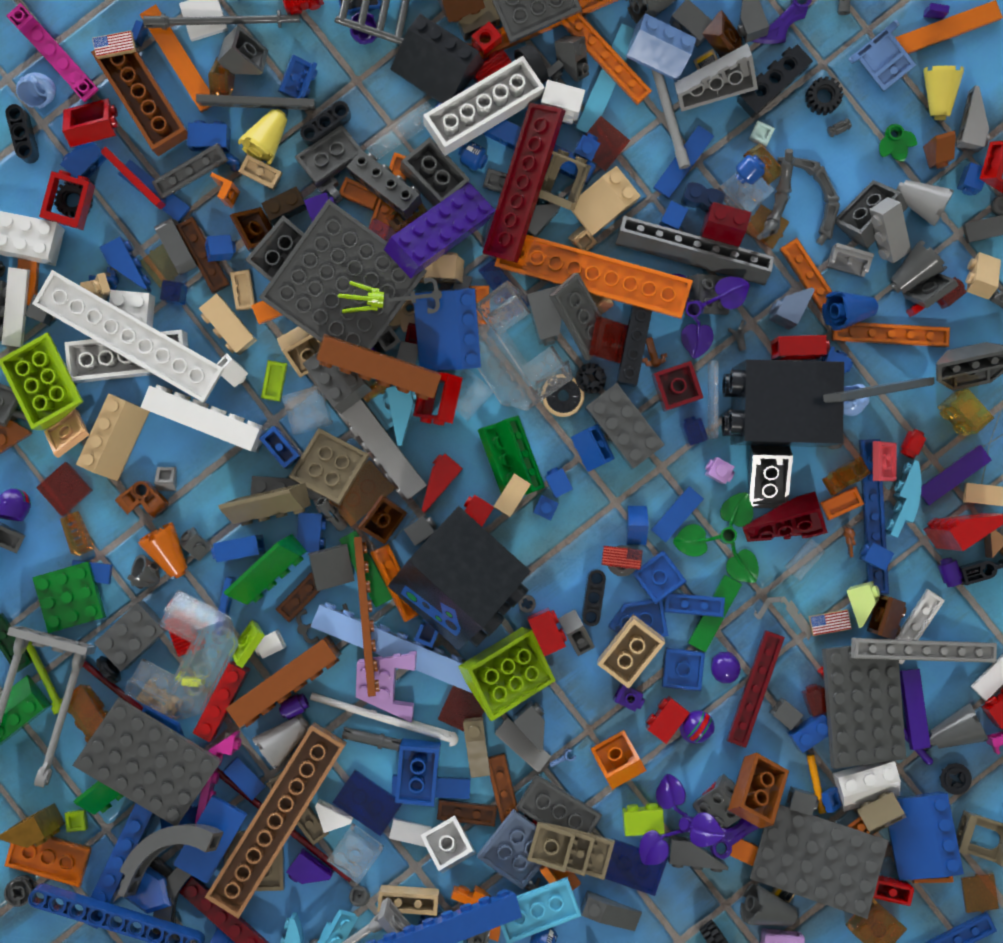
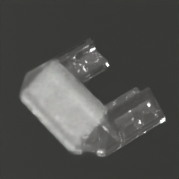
[476,281,573,411]
[125,590,239,721]

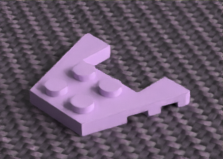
[356,651,417,722]

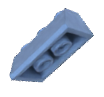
[626,13,697,81]

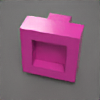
[986,731,1003,754]

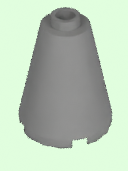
[896,180,954,226]
[252,717,308,770]

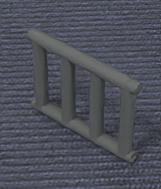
[334,0,410,45]

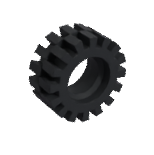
[805,76,843,116]
[54,182,93,218]
[699,919,728,943]

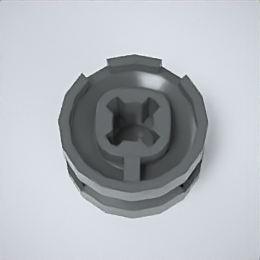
[4,875,37,907]

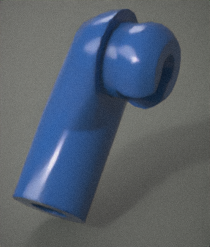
[224,153,241,172]

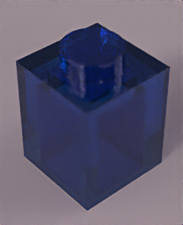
[160,280,188,306]
[680,416,709,447]

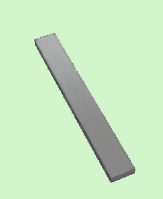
[851,638,997,663]

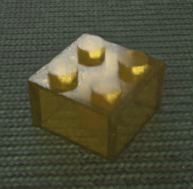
[937,388,994,436]

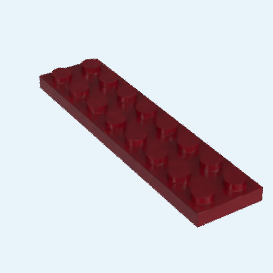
[482,103,566,263]

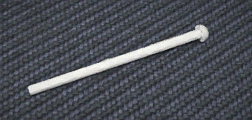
[310,692,459,747]

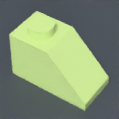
[847,581,880,628]

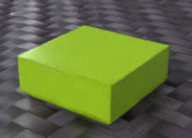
[65,809,88,833]

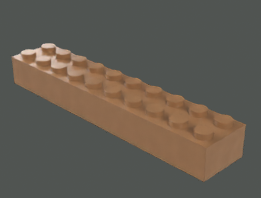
[204,722,347,919]

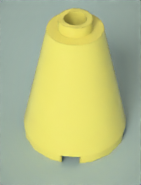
[923,66,964,121]
[238,109,287,165]

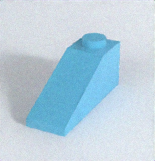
[386,386,417,447]

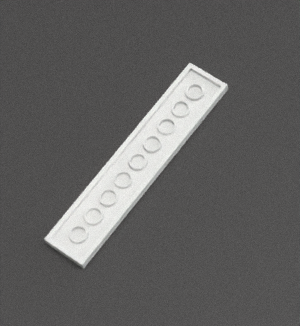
[32,270,224,403]

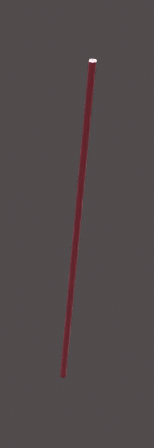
[82,660,353,882]

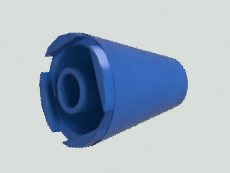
[822,291,878,330]

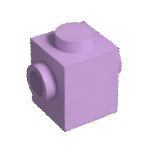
[705,457,735,484]

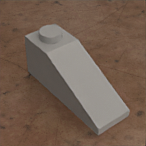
[955,85,990,152]

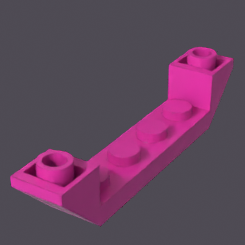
[6,3,99,102]
[195,730,242,824]

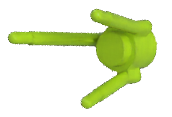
[338,281,384,313]

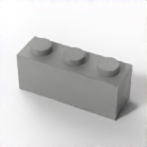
[869,197,911,263]

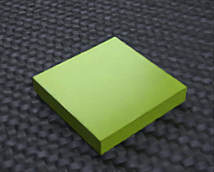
[230,620,265,668]

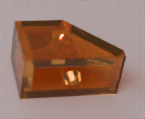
[208,57,235,95]

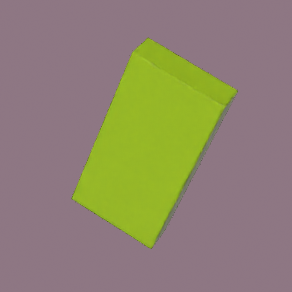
[261,360,288,402]

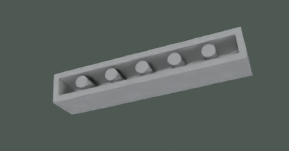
[338,399,427,500]

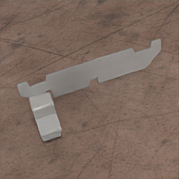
[754,596,811,640]

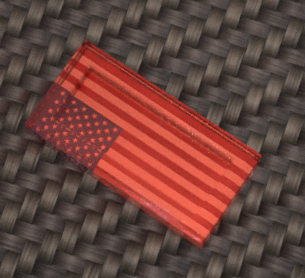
[601,545,643,570]

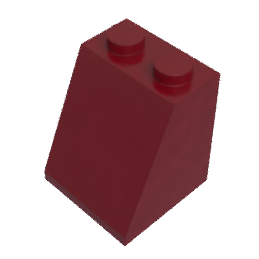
[700,202,752,247]

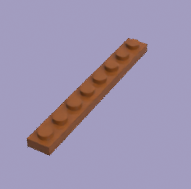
[354,537,380,697]

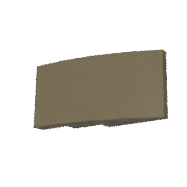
[527,822,615,880]

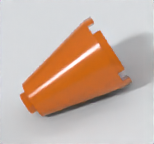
[138,522,187,578]

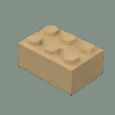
[597,614,665,689]

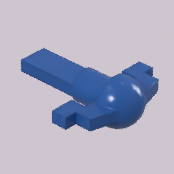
[89,267,119,290]

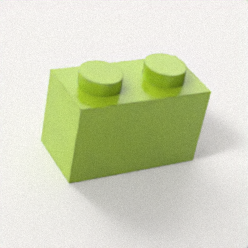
[622,803,665,836]

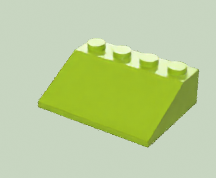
[0,332,83,431]
[458,627,556,721]

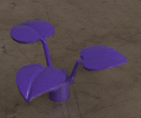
[672,274,750,359]
[639,774,726,865]

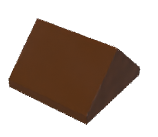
[702,10,743,58]
[230,207,272,253]

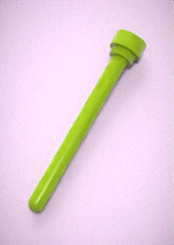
[26,641,63,715]

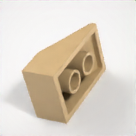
[571,166,641,237]

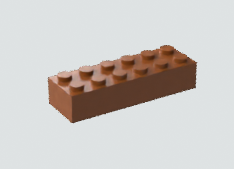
[91,49,188,157]
[317,334,441,400]
[225,635,342,728]

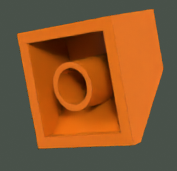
[590,730,647,790]

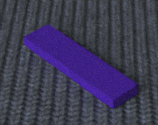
[921,445,992,505]
[900,669,931,750]

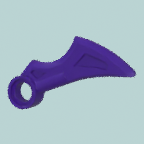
[752,0,812,44]
[710,818,759,859]

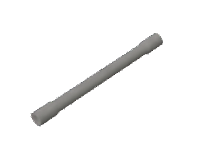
[651,69,691,169]

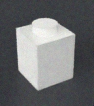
[217,353,248,387]
[255,629,287,659]

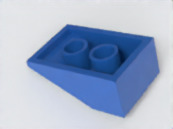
[395,738,441,807]

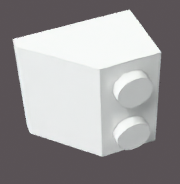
[420,815,476,873]

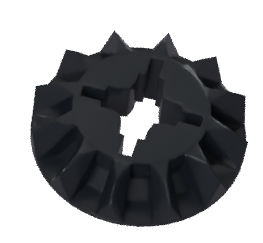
[576,363,607,394]
[96,656,121,684]
[939,763,972,795]

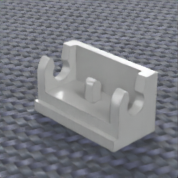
[826,243,874,277]

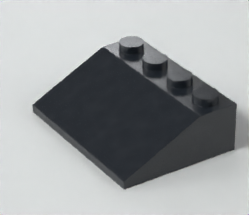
[390,14,484,104]

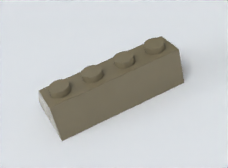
[218,483,311,526]

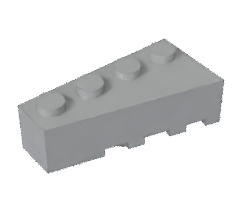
[674,43,758,112]

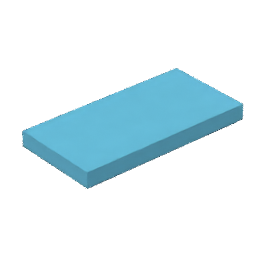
[501,877,582,943]

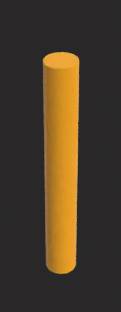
[806,754,826,814]

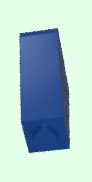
[211,534,266,563]

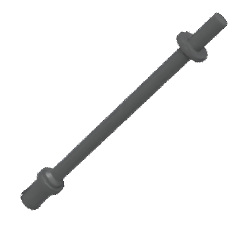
[143,10,300,30]

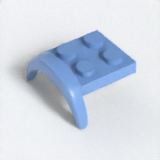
[848,20,916,92]

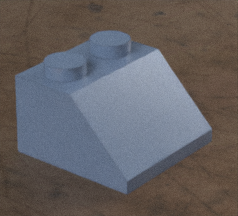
[769,287,815,330]

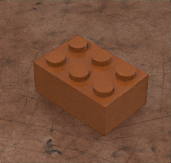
[728,753,789,828]

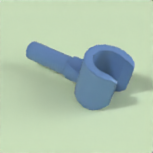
[549,749,576,767]

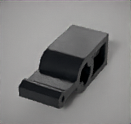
[959,559,1003,585]

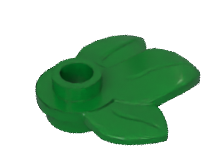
[879,124,917,162]

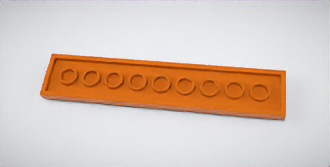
[494,235,693,319]

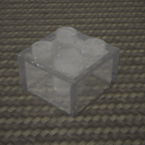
[718,172,775,212]
[282,386,333,435]
[327,823,384,884]

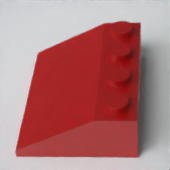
[923,513,1003,551]

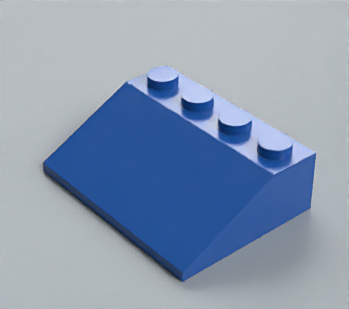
[413,288,481,371]
[888,791,964,880]

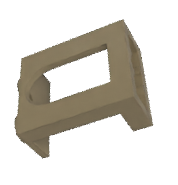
[539,149,591,210]
[956,810,1003,867]

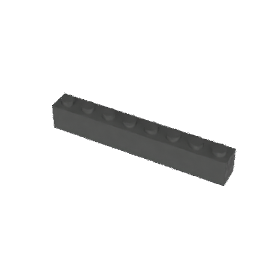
[615,216,774,286]

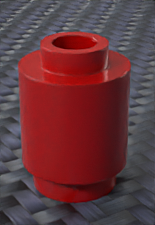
[900,429,927,459]

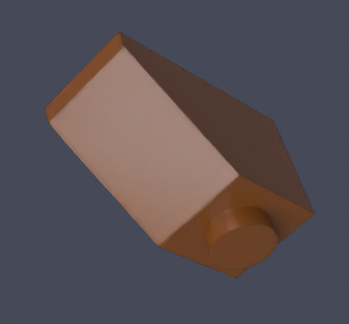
[923,130,956,169]

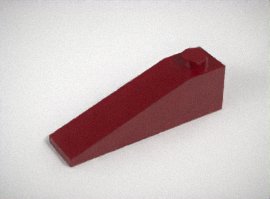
[743,491,828,542]

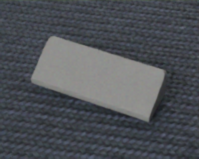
[495,717,551,773]

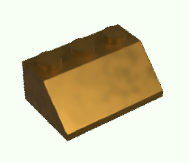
[0,803,65,848]

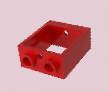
[62,98,118,147]
[979,141,1003,193]
[39,170,95,230]
[771,335,830,360]
[413,372,463,426]

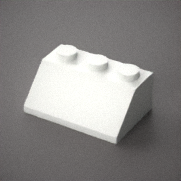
[832,761,901,812]

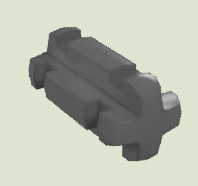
[827,118,852,137]

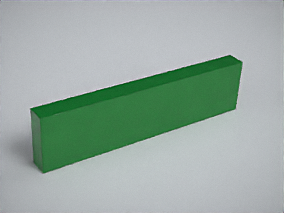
[339,530,393,607]
[687,575,742,653]

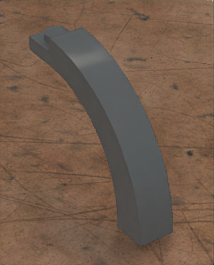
[118,824,224,898]
[153,867,191,940]

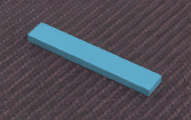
[575,24,634,135]

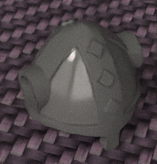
[127,555,160,589]

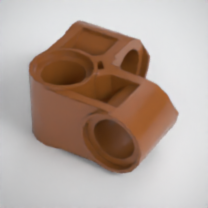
[115,481,169,517]

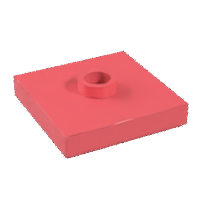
[873,441,897,481]

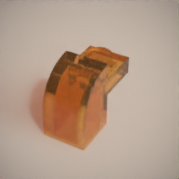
[822,456,871,496]

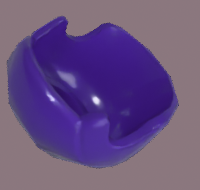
[350,12,377,45]
[711,651,741,684]

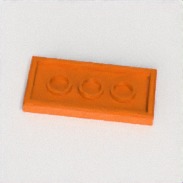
[4,837,92,887]

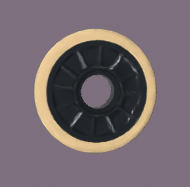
[542,375,584,417]

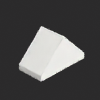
[315,799,354,833]

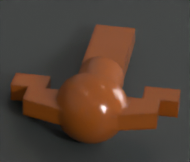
[642,337,668,368]
[843,527,856,557]

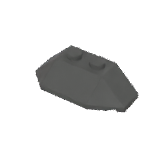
[936,342,1003,391]

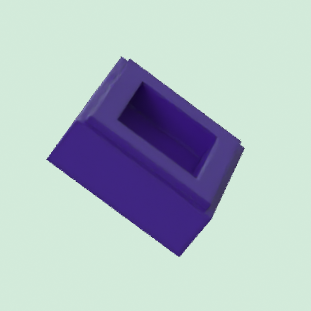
[923,3,950,20]

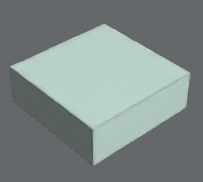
[749,120,775,147]

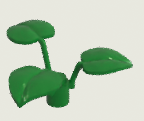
[673,492,759,583]

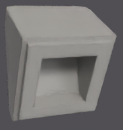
[154,467,177,491]

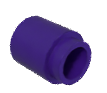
[937,557,963,587]
[279,693,310,720]

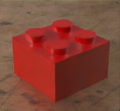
[527,608,568,657]

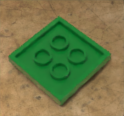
[32,561,106,633]

